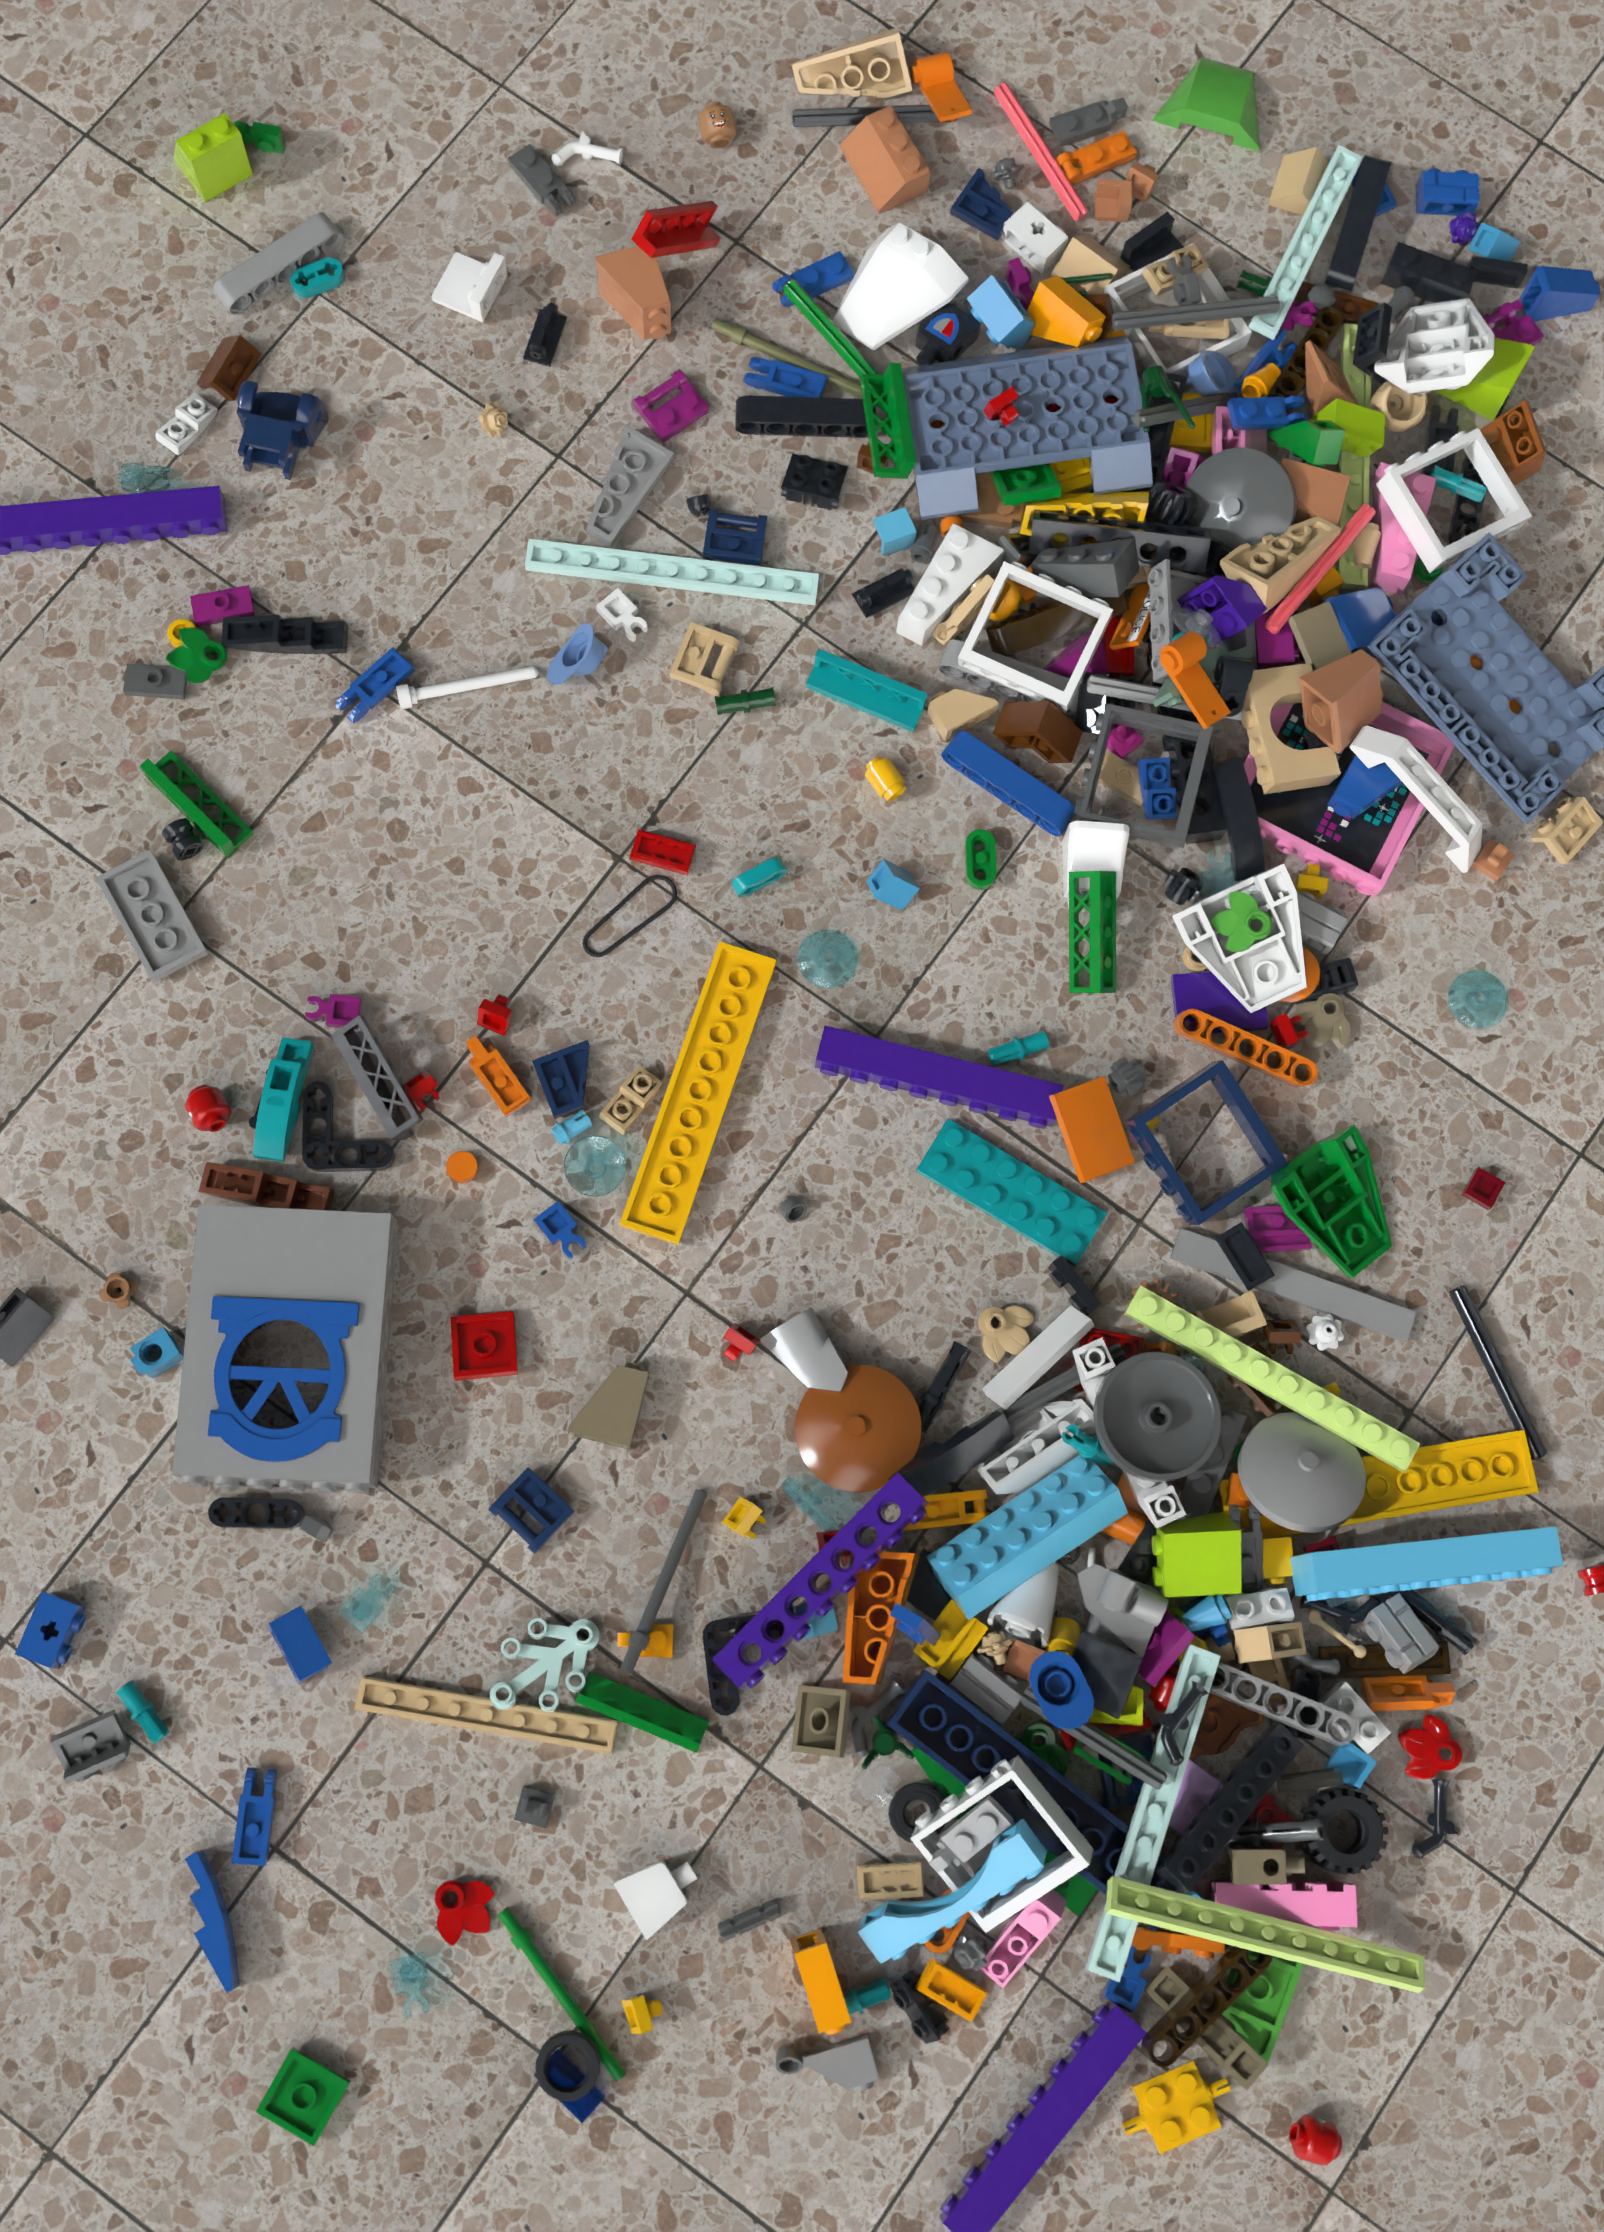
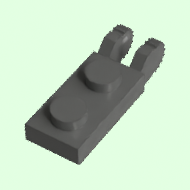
[508,144,576,216]
[1229,1504,1263,1592]

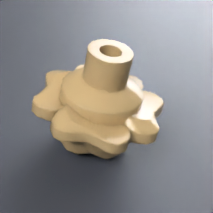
[479,401,508,438]
[977,1631,1015,1665]

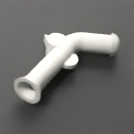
[552,131,624,166]

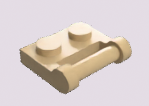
[670,622,740,696]

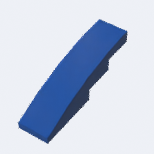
[185,1850,239,1993]

